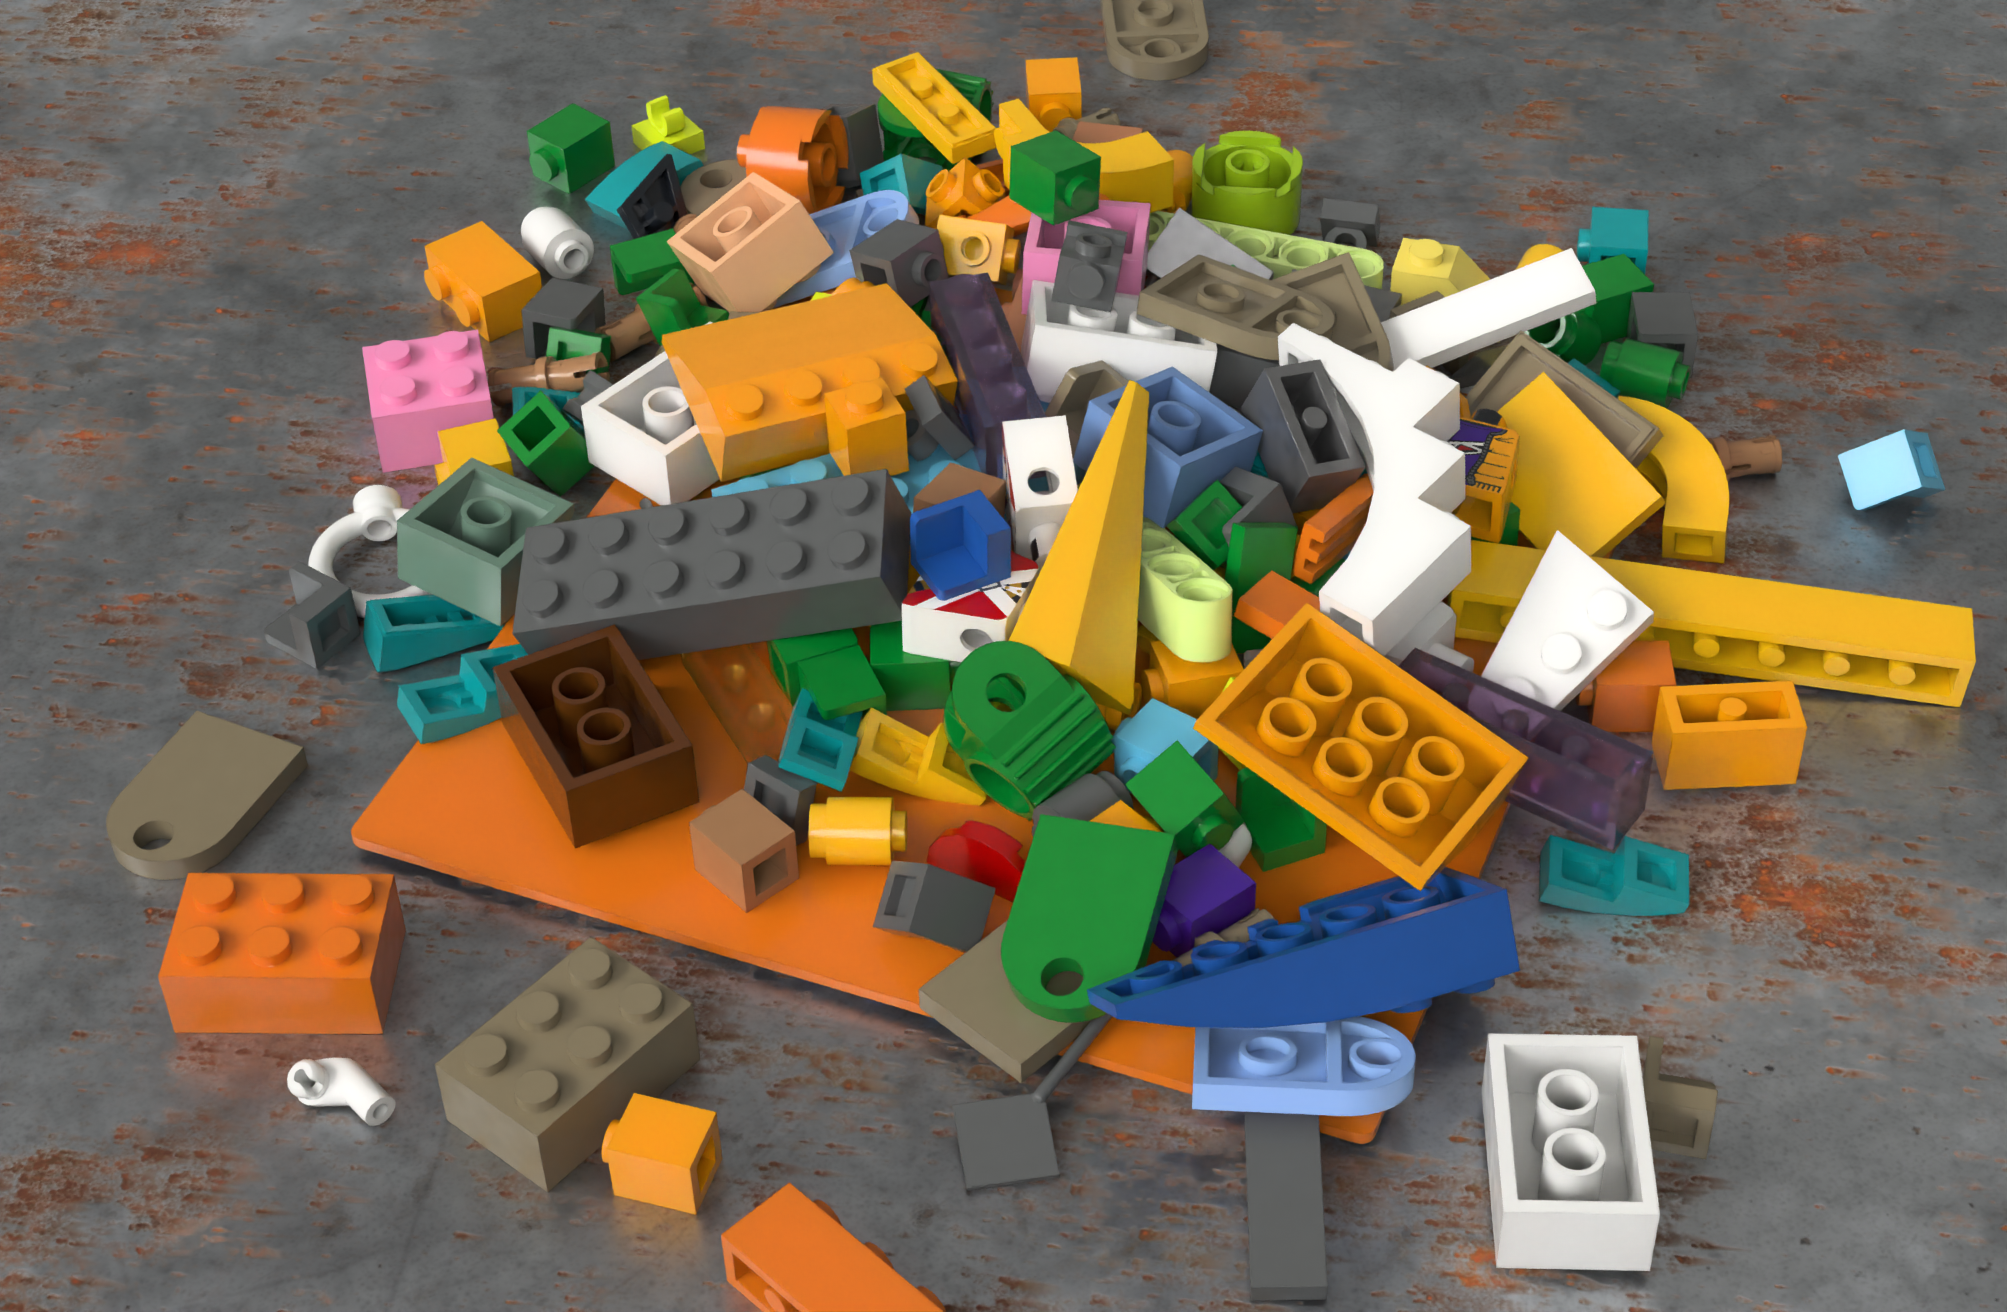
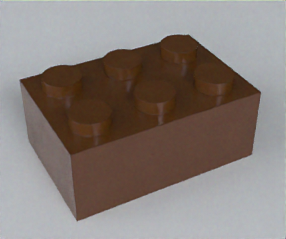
[493,624,699,848]

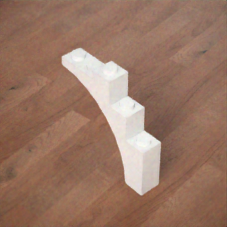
[1278,323,1471,656]

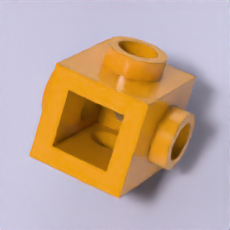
[925,157,1005,229]

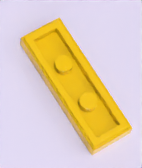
[872,52,996,164]

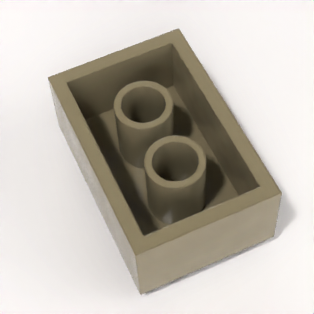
[435,937,700,1192]

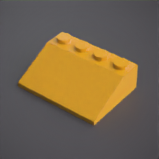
[662,283,958,482]
[1193,603,1529,891]

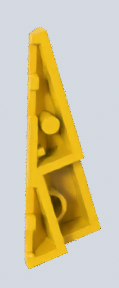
[1008,380,1149,715]

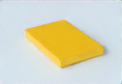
[1497,371,1666,558]

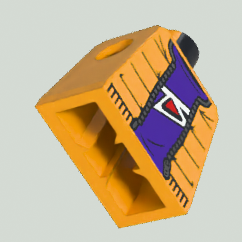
[1447,409,1520,543]

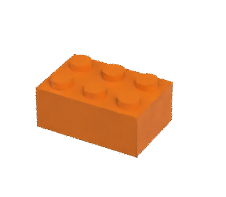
[158,873,406,1034]

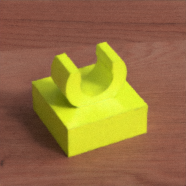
[631,95,705,154]

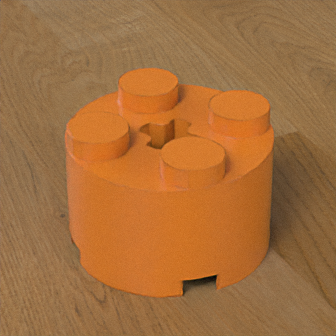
[737,106,849,214]

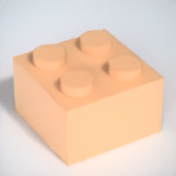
[666,172,834,312]

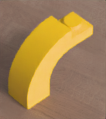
[994,98,1174,213]
[1618,396,1729,564]

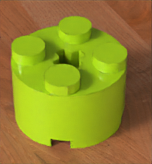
[1192,131,1303,235]

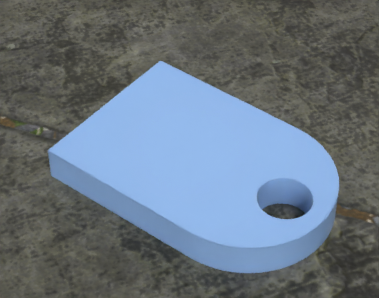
[772,190,919,309]
[1192,1016,1416,1116]

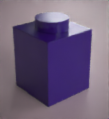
[1153,844,1256,957]

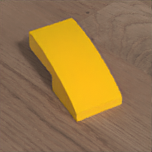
[850,707,987,806]

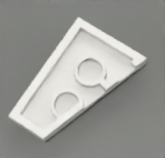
[1468,530,1654,750]

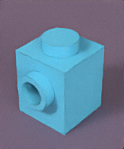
[1112,698,1219,794]

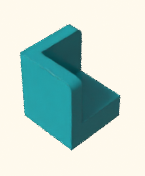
[860,154,943,216]

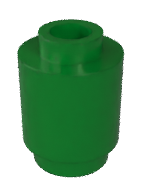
[1524,311,1601,365]
[1599,338,1691,408]

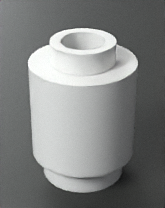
[521,207,594,280]

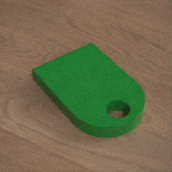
[1001,814,1179,1023]

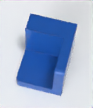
[910,490,1011,601]

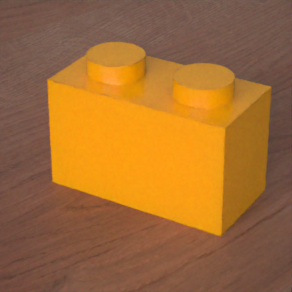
[424,221,542,343]
[1651,681,1807,790]

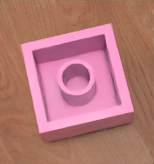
[1022,200,1151,315]
[362,329,494,473]

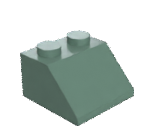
[397,457,574,626]

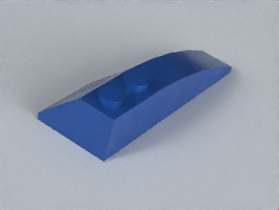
[1087,867,1520,1028]

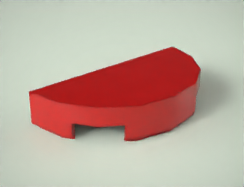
[926,820,1026,903]

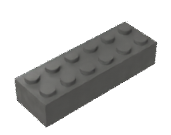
[512,469,911,660]

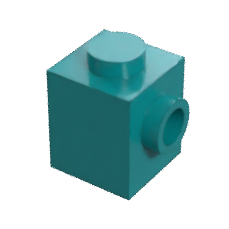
[1576,207,1649,274]

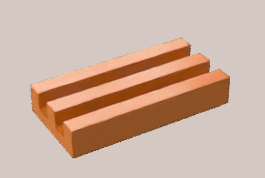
[1292,473,1373,584]

